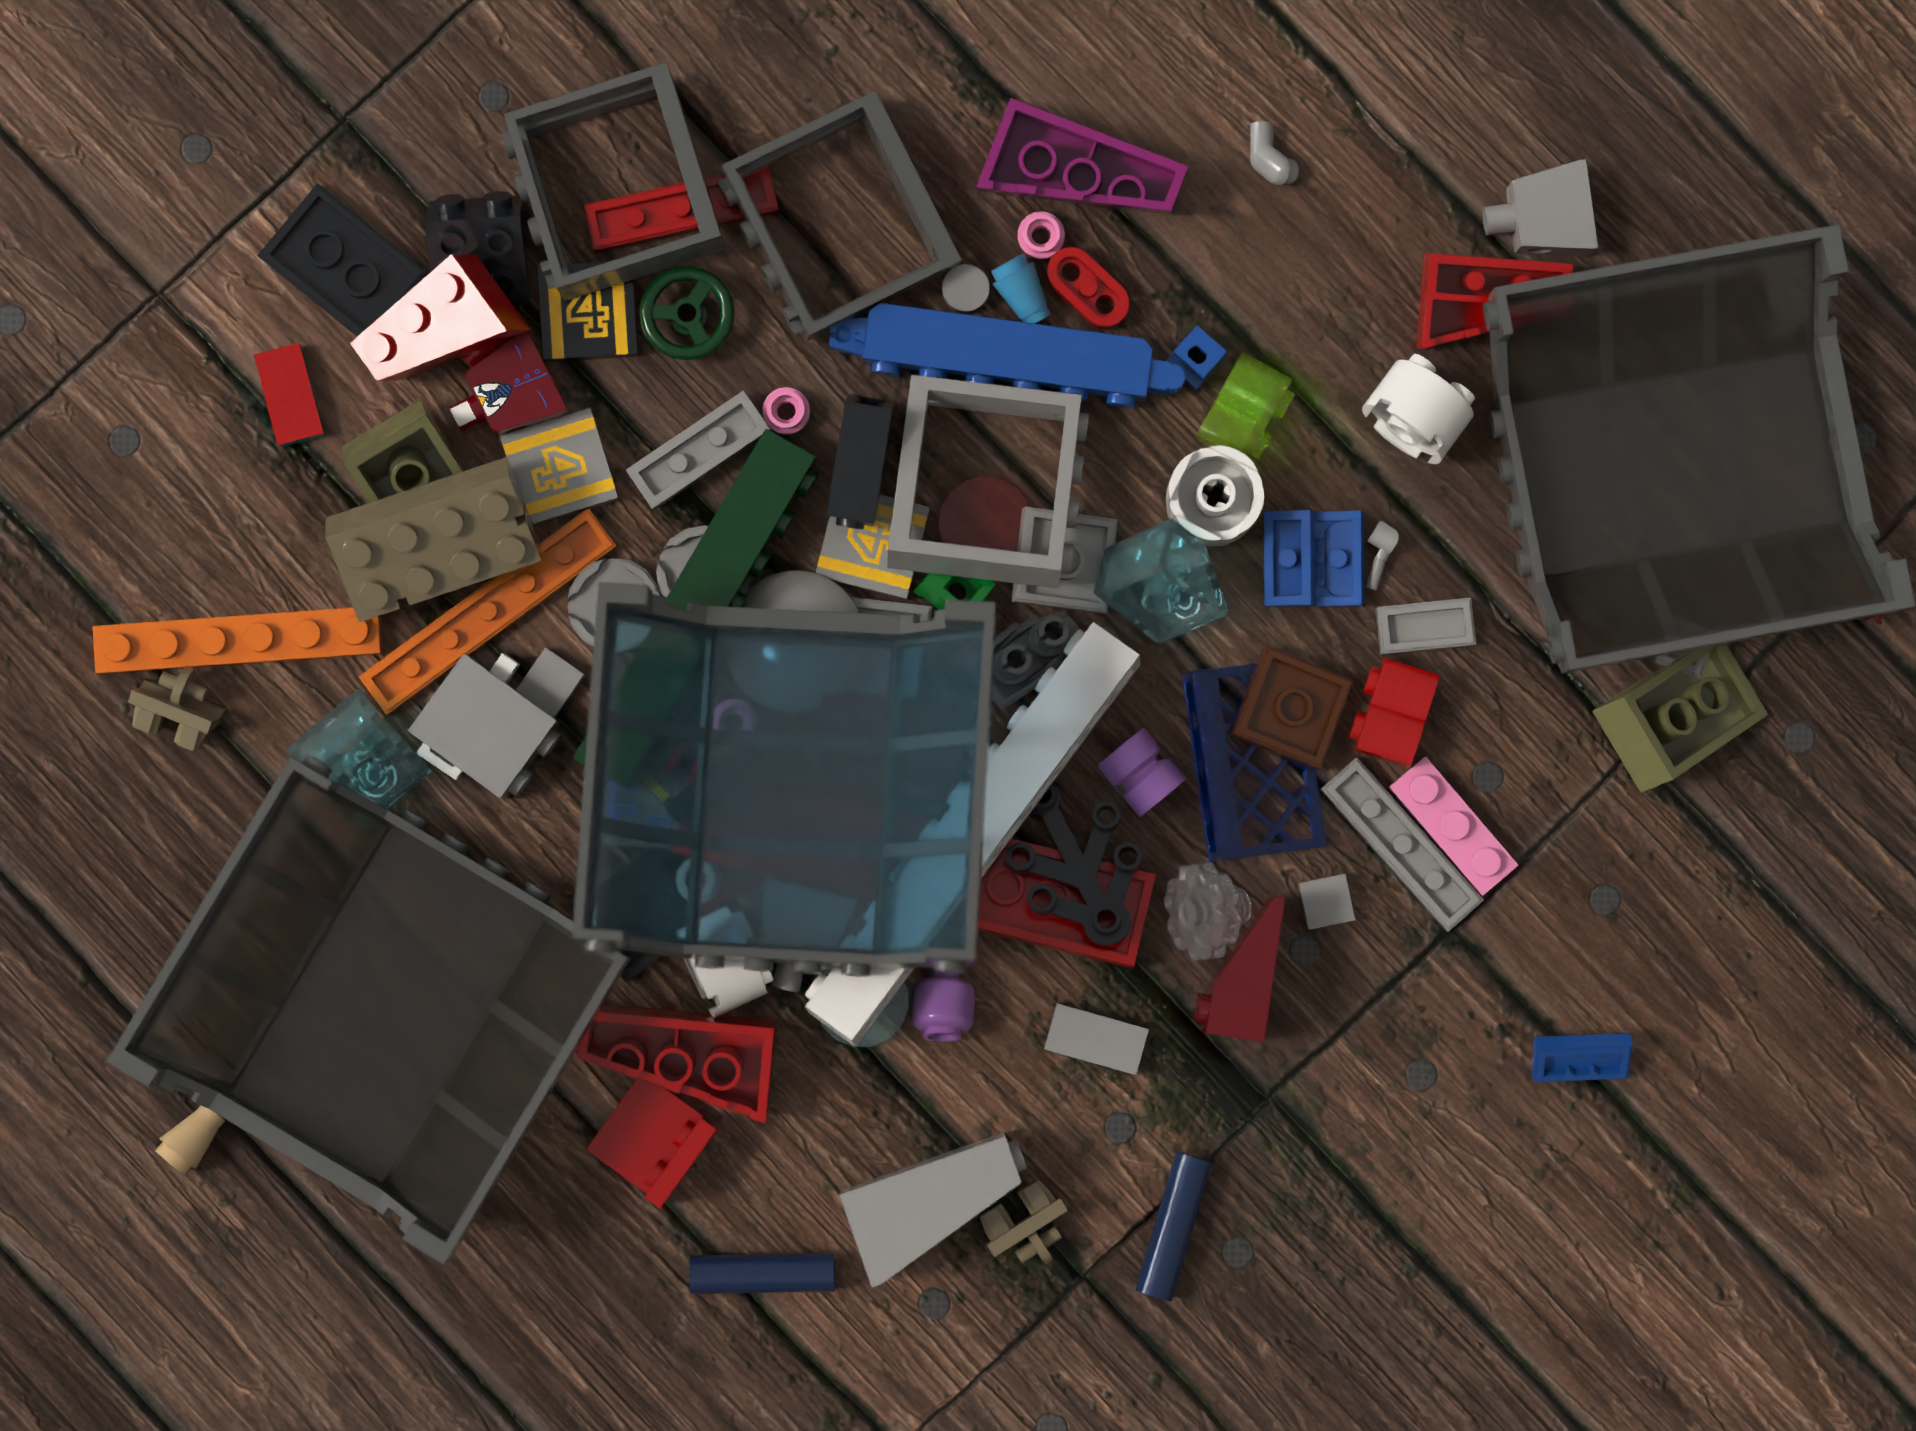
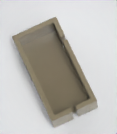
[325,457,541,622]

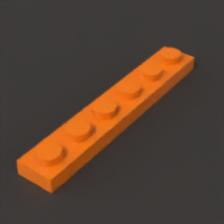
[92,607,383,675]

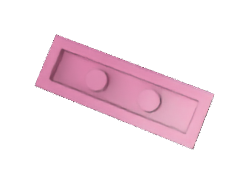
[1388,756,1518,896]

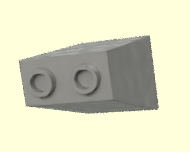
[840,1132,1027,1288]

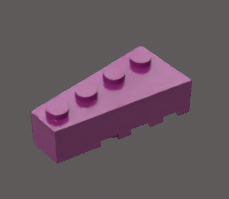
[976,98,1189,215]

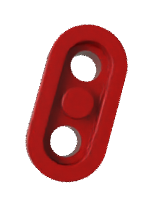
[1047,247,1129,329]

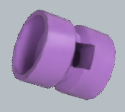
[1097,727,1187,818]

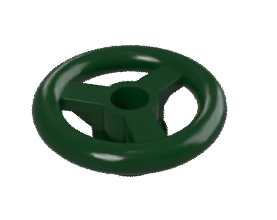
[640,266,735,360]

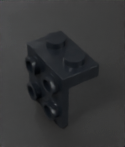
[425,191,529,305]

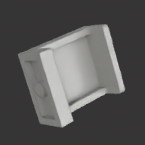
[408,653,562,799]

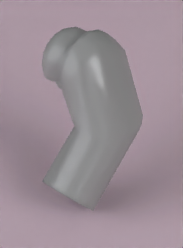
[1250,121,1299,185]

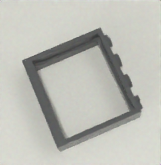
[502,62,727,301]
[717,90,961,342]

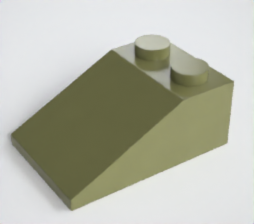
[341,399,466,503]
[1592,644,1768,793]

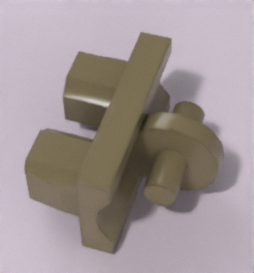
[128,666,226,751]
[980,1179,1068,1265]

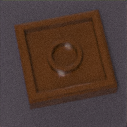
[1230,645,1354,770]

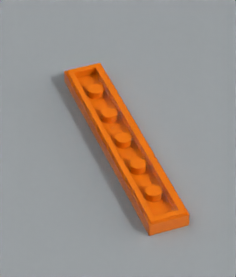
[359,508,618,716]

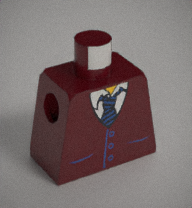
[449,332,571,438]

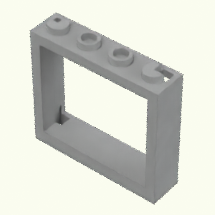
[887,375,1089,588]

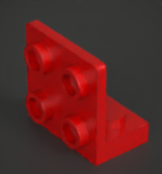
[587,1078,720,1209]

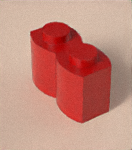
[1348,658,1440,769]

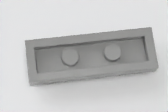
[626,390,771,511]

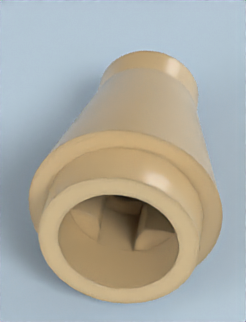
[155,1106,225,1175]

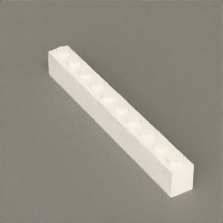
[805,622,1140,1047]

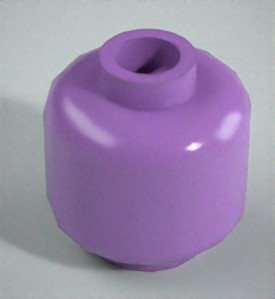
[912,970,975,1042]

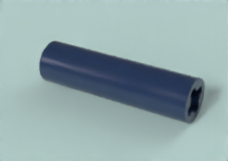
[1135,1151,1213,1301]
[689,1253,835,1294]

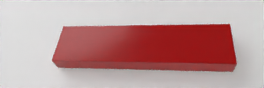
[584,166,779,253]

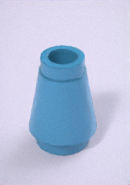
[990,253,1051,324]

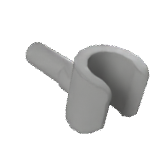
[1366,521,1399,590]

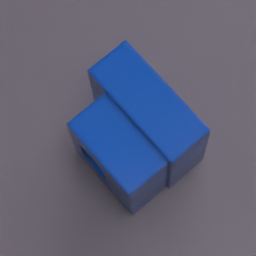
[1165,325,1228,392]

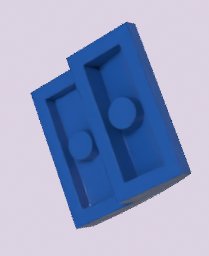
[1264,510,1365,607]

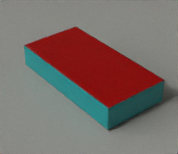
[254,343,326,448]

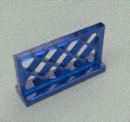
[1182,663,1326,863]

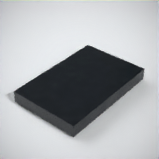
[257,183,428,337]

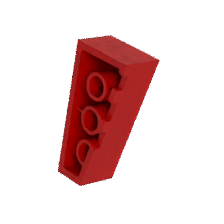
[577,1002,777,1123]

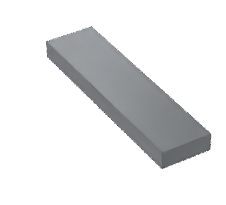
[1320,757,1483,932]

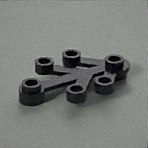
[1006,782,1142,946]

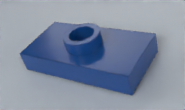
[1531,1033,1632,1082]

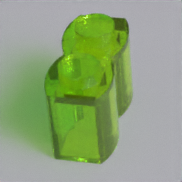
[1195,352,1295,460]

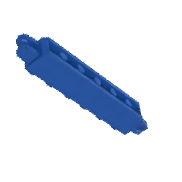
[829,303,1187,408]

